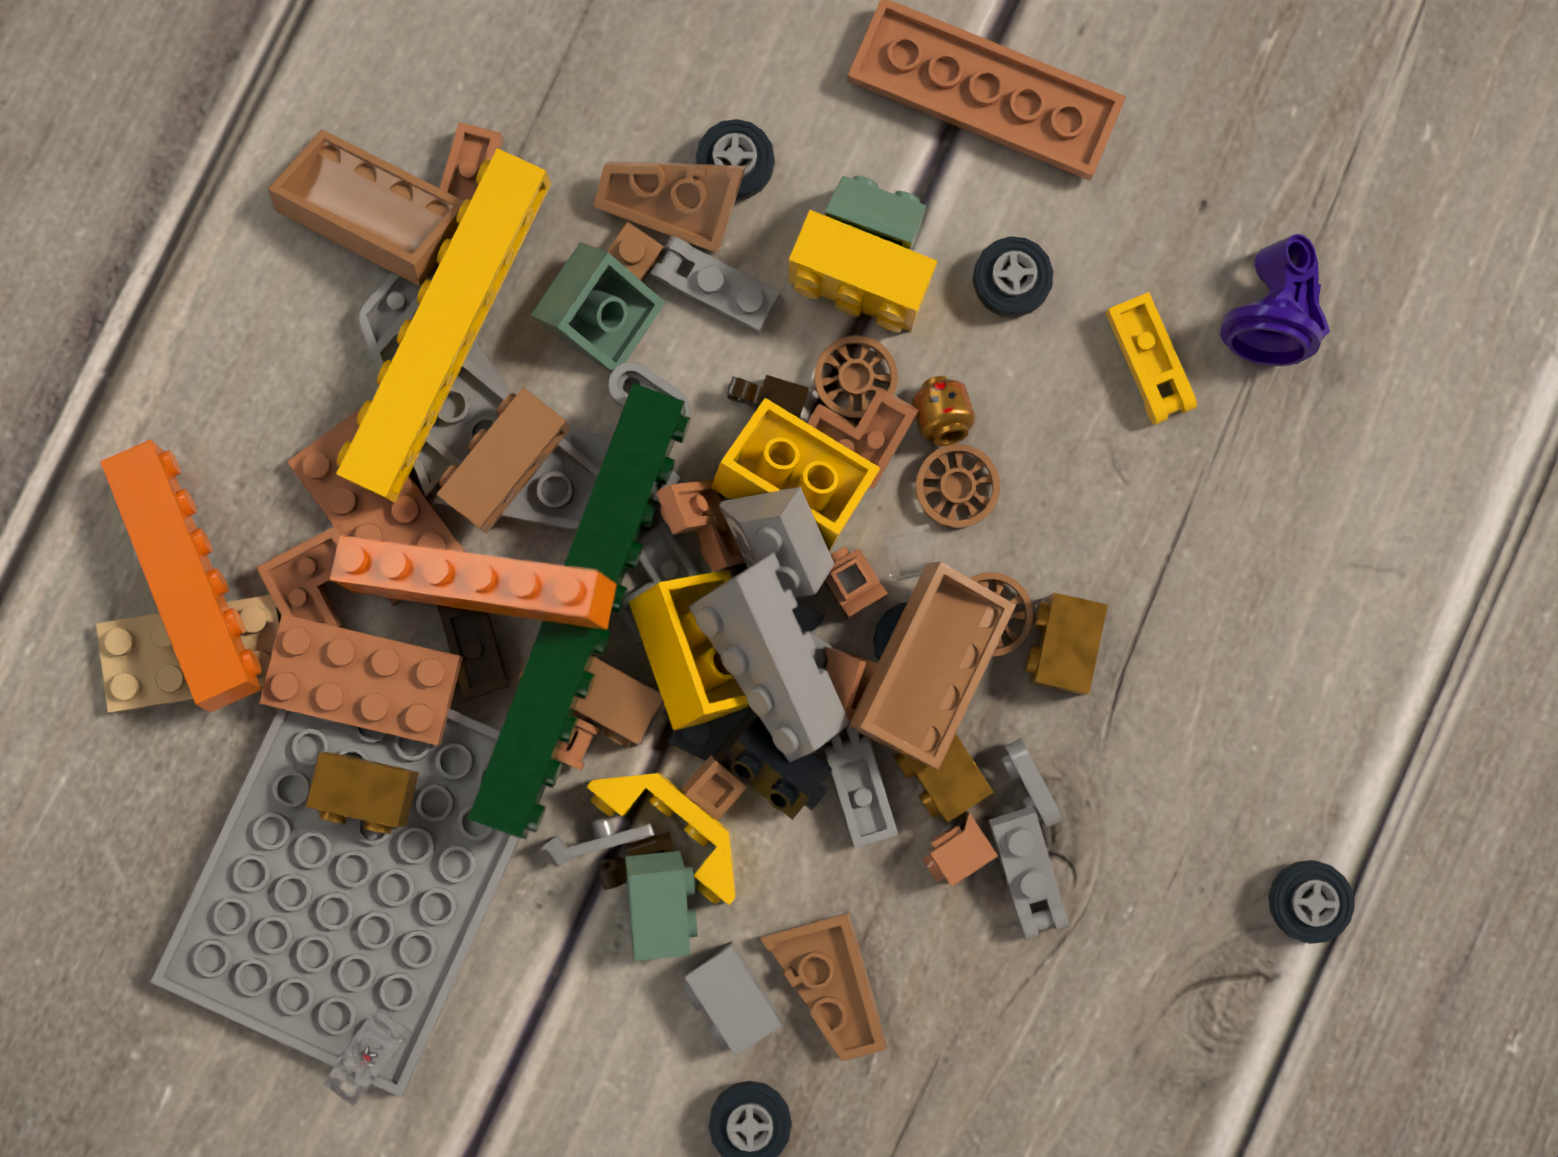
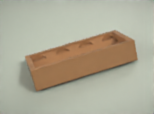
[268,129,464,286]
[848,561,1016,770]

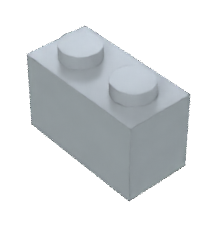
[683,941,782,1057]

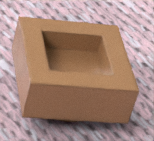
[606,222,665,282]
[681,754,748,821]

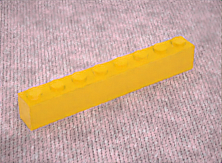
[336,148,551,503]

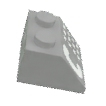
[719,487,835,598]

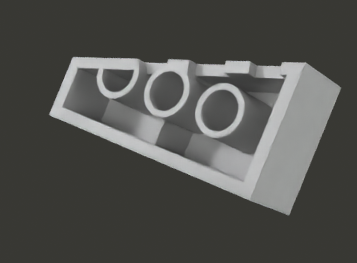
[689,553,850,762]

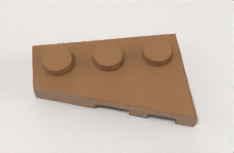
[593,161,746,253]
[760,912,888,1061]

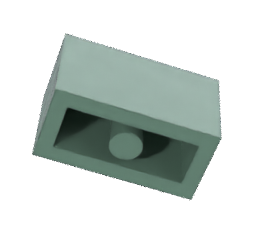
[625,851,698,961]

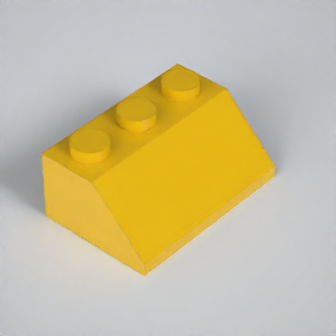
[711,398,881,552]
[629,569,750,731]

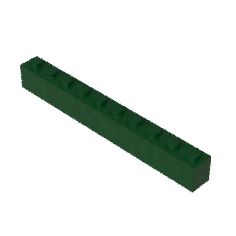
[468,383,691,839]

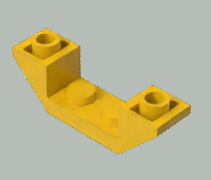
[587,773,736,905]

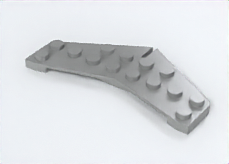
[359,272,682,531]

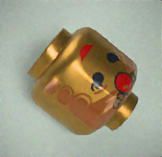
[911,376,976,446]

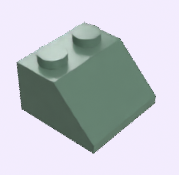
[825,176,927,250]
[530,242,666,373]

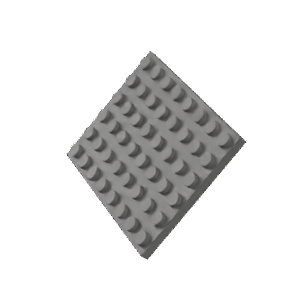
[150,708,557,1097]

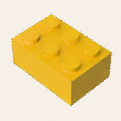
[788,210,938,333]

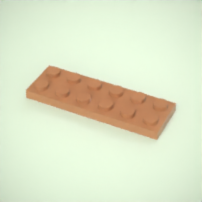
[847,0,1127,181]

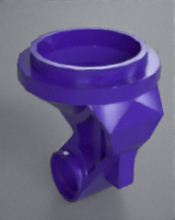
[1219,234,1330,366]

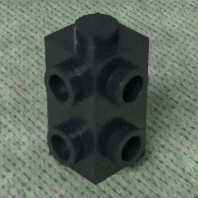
[721,715,832,820]

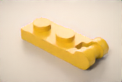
[1105,292,1197,425]

